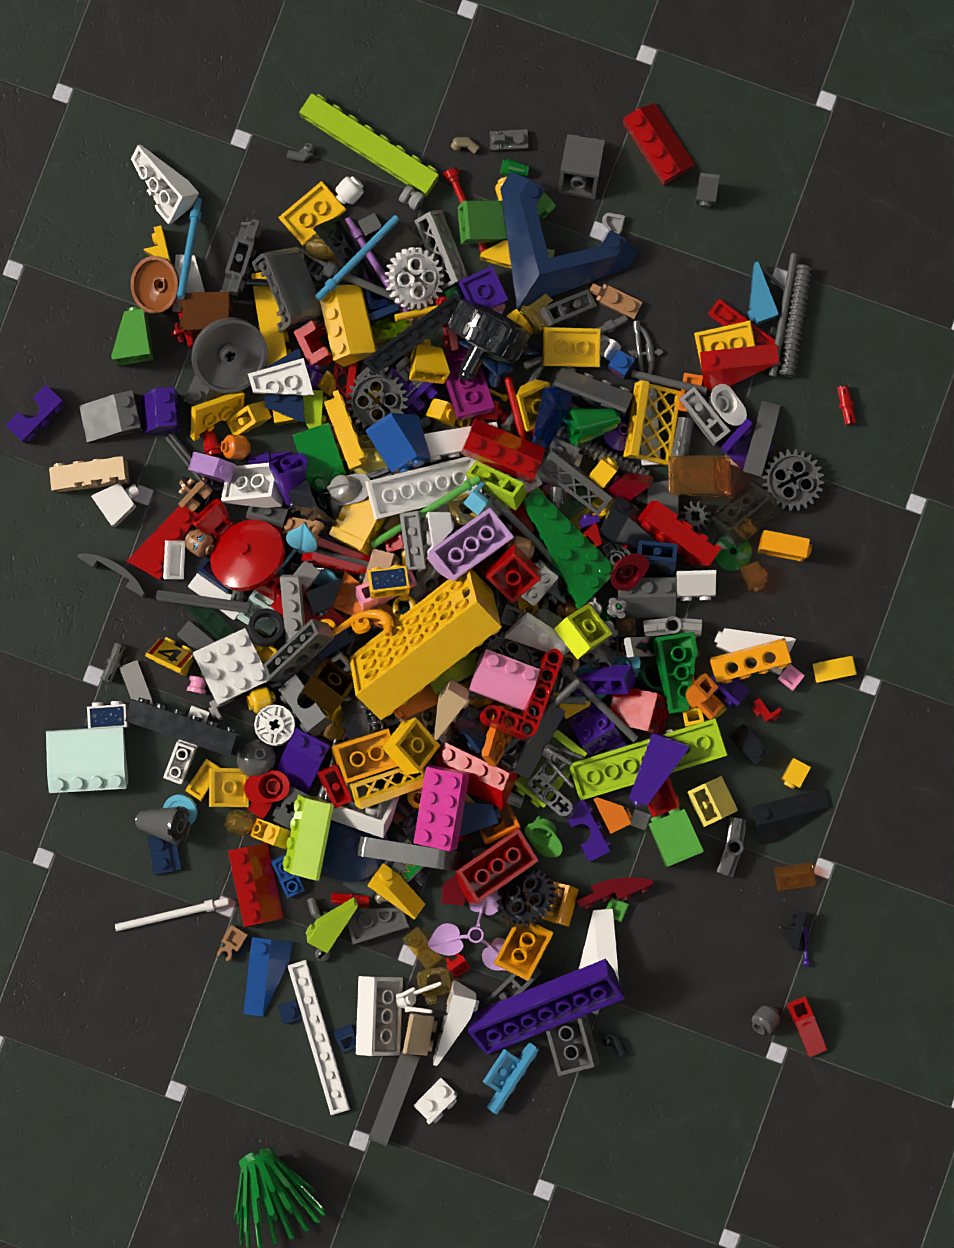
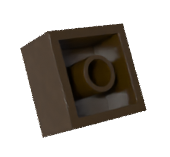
[301,657,354,714]

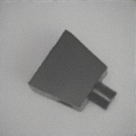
[636,479,679,515]

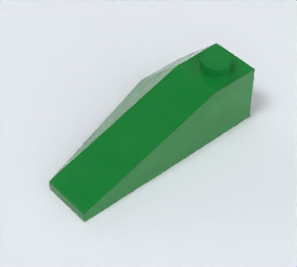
[652,632,697,714]

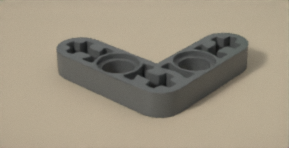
[528,747,575,819]

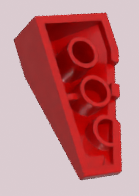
[700,344,779,391]

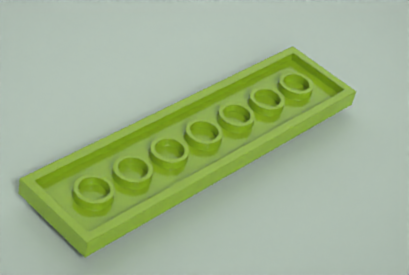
[569,718,728,801]

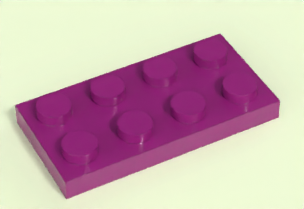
[444,347,495,420]

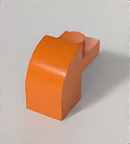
[686,673,724,720]

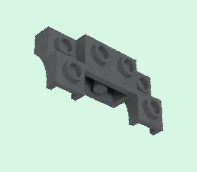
[220,219,262,297]

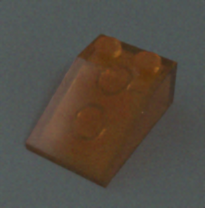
[669,455,731,497]

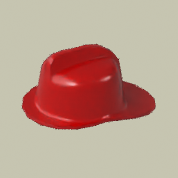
[244,771,290,804]

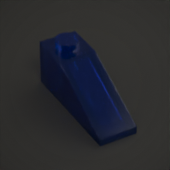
[532,387,573,448]

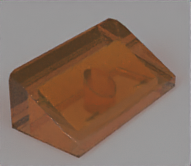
[774,863,816,891]

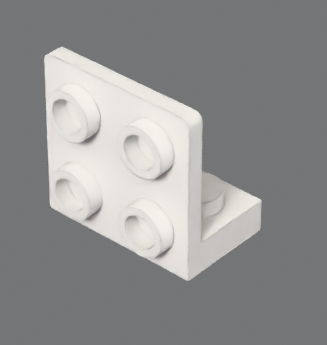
[414,1078,457,1124]

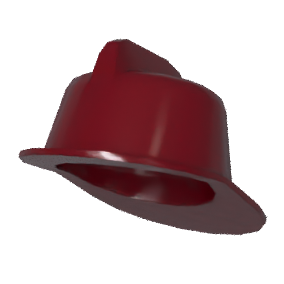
[610,553,649,591]

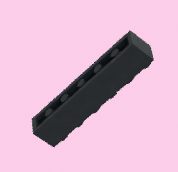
[125,697,242,757]

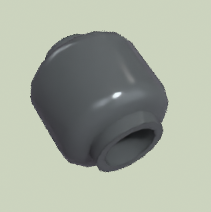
[752,1006,781,1035]

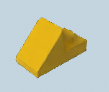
[143,226,171,262]

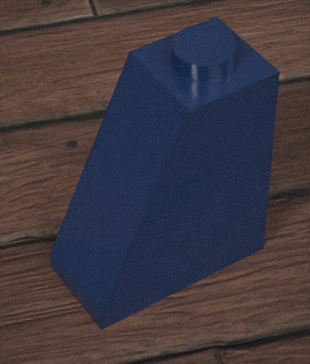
[459,802,501,837]

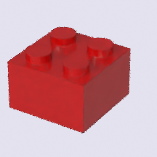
[486,544,541,603]

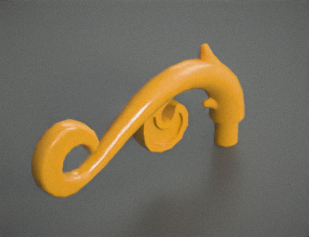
[321,606,394,637]

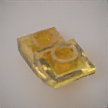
[402,927,443,971]

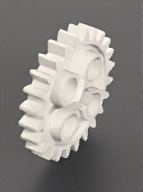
[385,247,444,310]

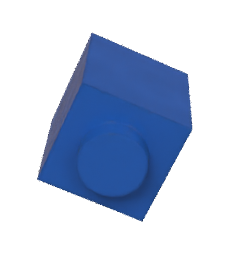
[608,349,635,379]

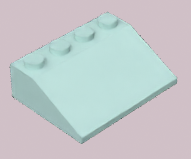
[46,726,128,793]

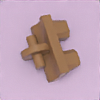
[178,477,213,511]

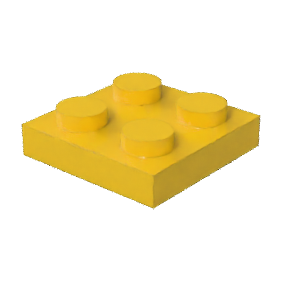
[209,768,249,807]

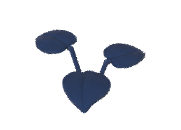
[457,338,543,387]

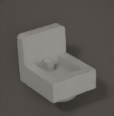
[209,698,235,720]

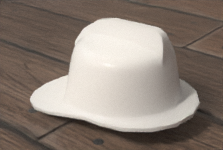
[709,384,747,426]

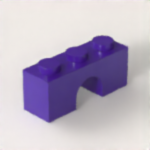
[6,385,65,443]
[563,800,611,862]

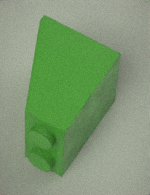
[458,201,507,245]
[111,307,154,366]
[648,807,704,867]

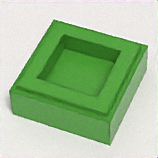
[606,897,629,922]

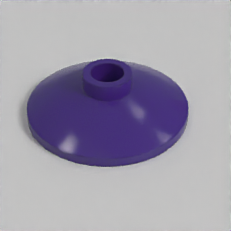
[602,415,629,451]

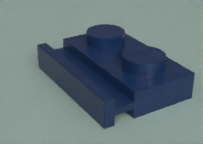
[147,836,182,875]

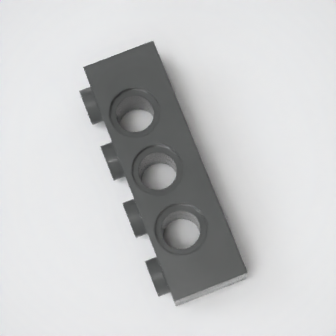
[263,619,334,684]

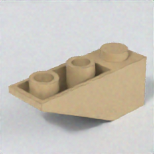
[434,679,470,740]

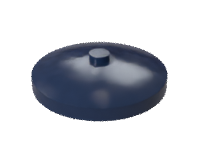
[321,820,388,882]

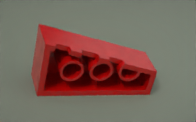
[637,501,722,567]

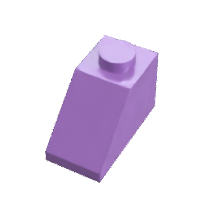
[188,452,236,483]

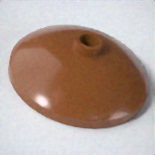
[131,256,180,313]

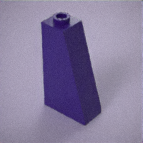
[629,732,690,807]

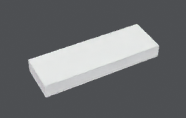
[188,574,240,621]

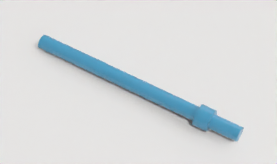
[177,197,202,299]
[315,215,400,301]

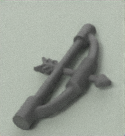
[628,321,663,381]

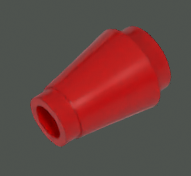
[203,429,222,458]

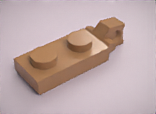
[590,284,642,320]

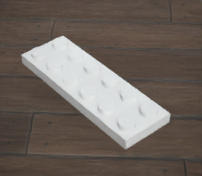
[365,457,482,519]

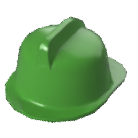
[524,816,562,858]

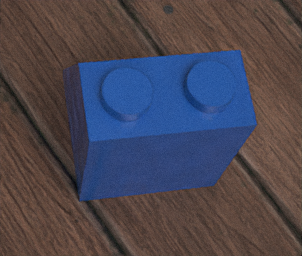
[366,413,431,473]

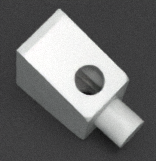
[91,483,140,528]

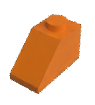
[593,797,633,834]

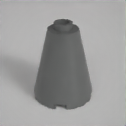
[135,806,191,845]

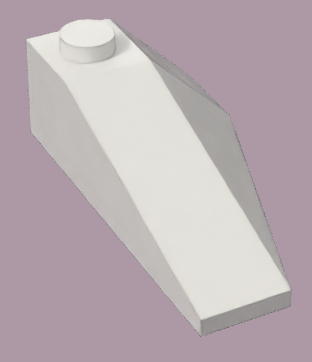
[579,909,619,981]
[433,980,479,1066]

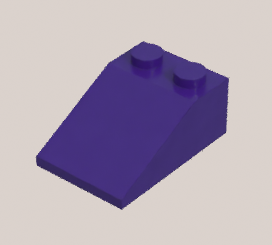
[276,725,332,794]

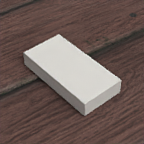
[163,540,186,579]

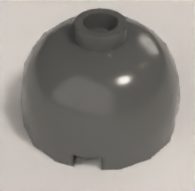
[237,739,276,776]

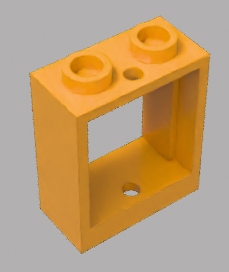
[758,530,812,562]

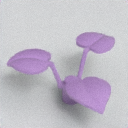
[428,890,507,971]

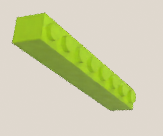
[299,93,439,197]

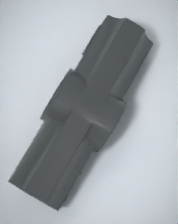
[716,817,747,877]

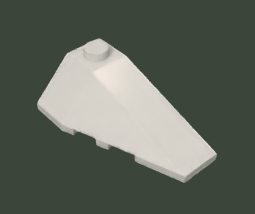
[131,145,199,224]

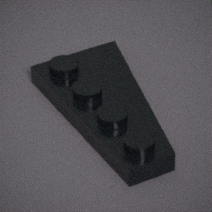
[313,216,380,284]

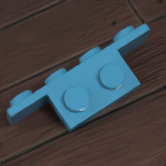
[483,1042,539,1114]

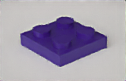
[458,266,508,309]

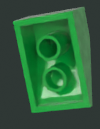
[292,423,346,491]

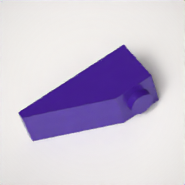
[575,665,636,694]

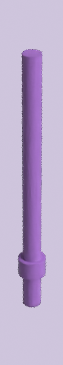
[344,217,409,313]

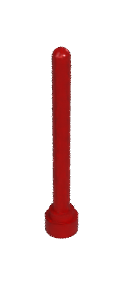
[443,167,487,253]
[505,377,528,441]

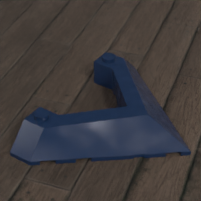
[500,172,639,309]

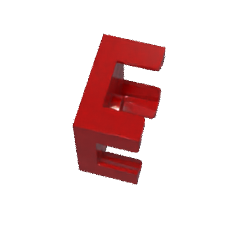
[294,321,333,366]

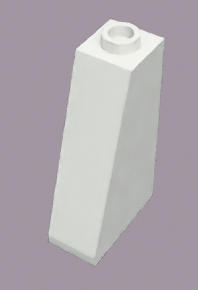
[714,628,796,676]

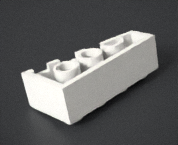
[424,422,498,463]

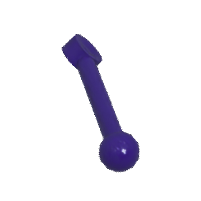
[802,926,811,967]

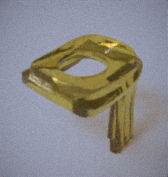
[519,293,553,335]
[447,493,480,534]
[417,967,451,1005]

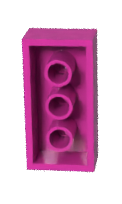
[414,765,470,851]

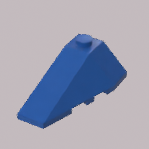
[243,937,292,1017]

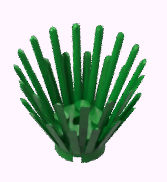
[234,1148,325,1248]

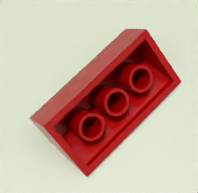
[623,103,695,186]
[460,418,545,484]
[437,742,518,809]
[456,828,538,904]
[228,843,284,927]

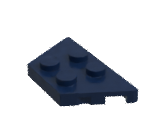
[264,349,305,423]

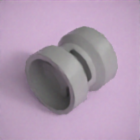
[399,184,425,210]

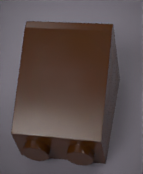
[180,291,235,336]

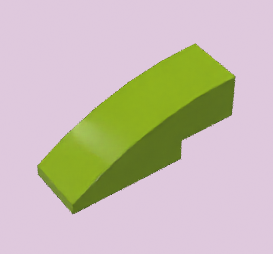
[429,651,479,696]

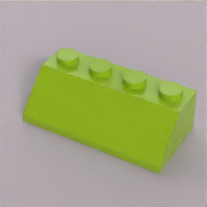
[283,794,334,881]

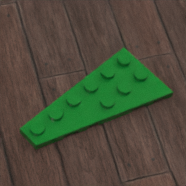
[522,488,613,610]

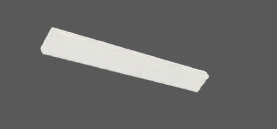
[288,960,350,1115]

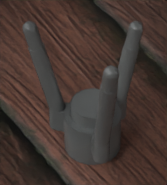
[542,743,583,788]

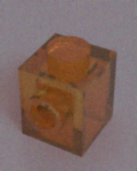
[739,561,769,592]

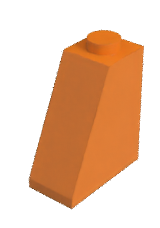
[393,684,439,720]

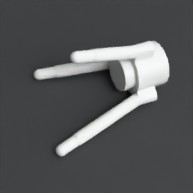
[396,982,442,1014]

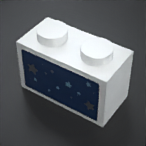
[87,701,129,728]

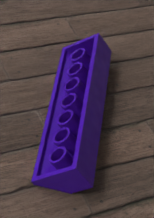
[467,958,625,1055]

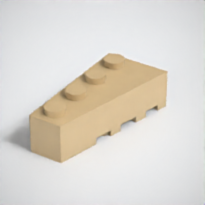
[49,456,130,493]

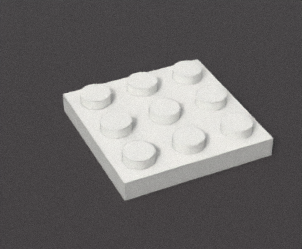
[193,628,269,705]

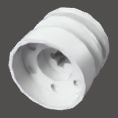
[254,705,297,747]

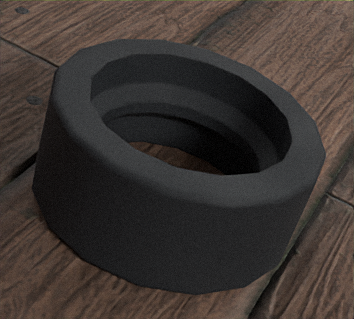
[247,608,285,647]

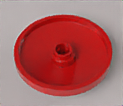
[211,520,285,591]

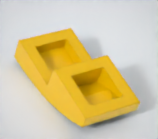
[813,656,857,683]

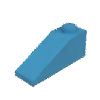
[748,262,779,326]

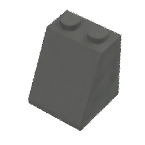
[558,134,605,199]

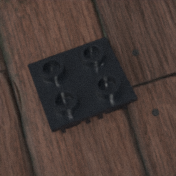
[340,699,385,739]

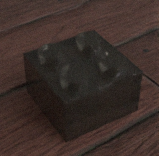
[371,221,423,265]

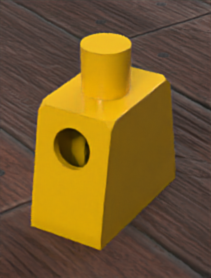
[409,339,450,384]

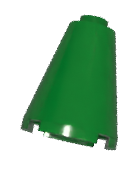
[565,408,620,447]

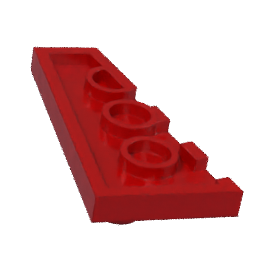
[127,506,198,580]

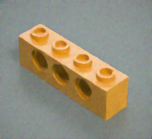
[710,638,792,684]

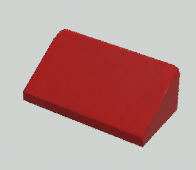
[581,522,602,548]

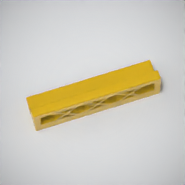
[324,390,369,471]
[350,767,425,809]

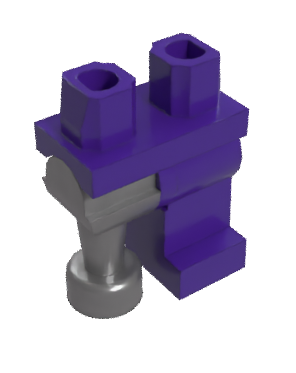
[385,356,438,413]

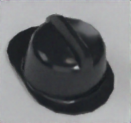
[635,660,664,693]

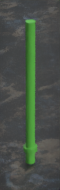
[370,475,481,549]

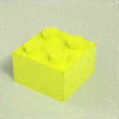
[554,604,612,659]

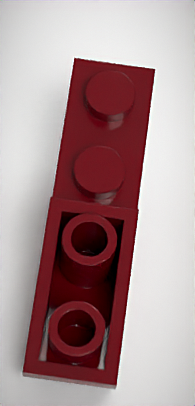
[576,877,653,910]

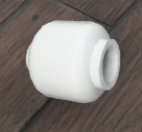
[336,176,364,204]

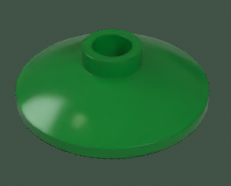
[715,533,752,571]

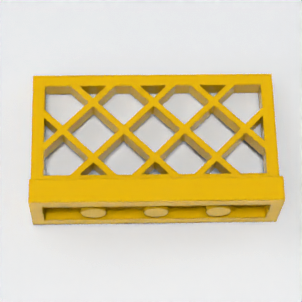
[623,380,681,466]

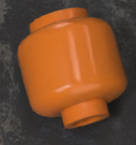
[221,434,251,460]

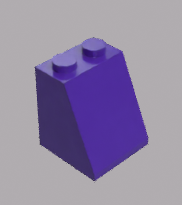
[141,387,182,435]

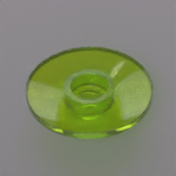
[371,317,408,340]

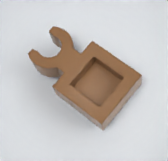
[217,925,248,961]

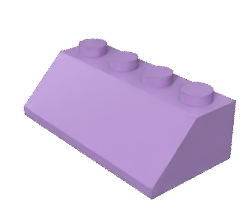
[427,508,514,582]

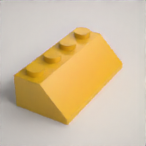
[320,285,376,367]

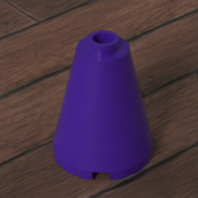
[269,451,307,506]

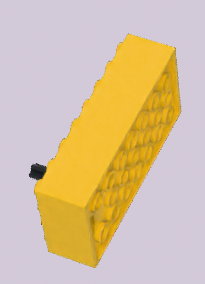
[349,568,502,720]

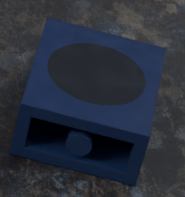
[637,540,678,578]

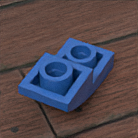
[271,854,305,898]

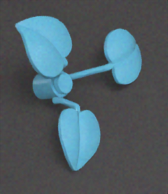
[277,523,338,586]

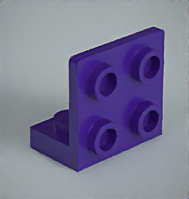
[720,419,773,470]
[711,675,750,708]
[568,704,623,757]

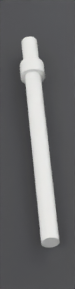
[115,898,229,931]

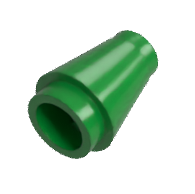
[500,158,529,177]

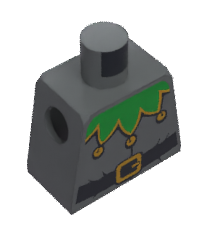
[384,839,429,886]

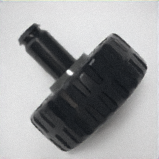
[449,299,530,383]

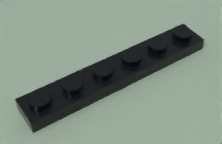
[363,293,461,376]

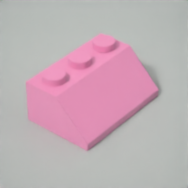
[469,649,540,711]

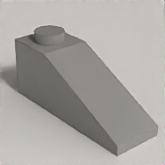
[679,387,730,446]

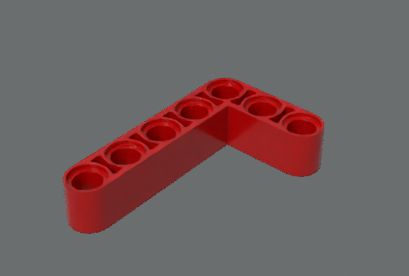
[480,649,563,740]

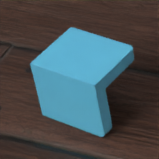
[463,481,491,516]

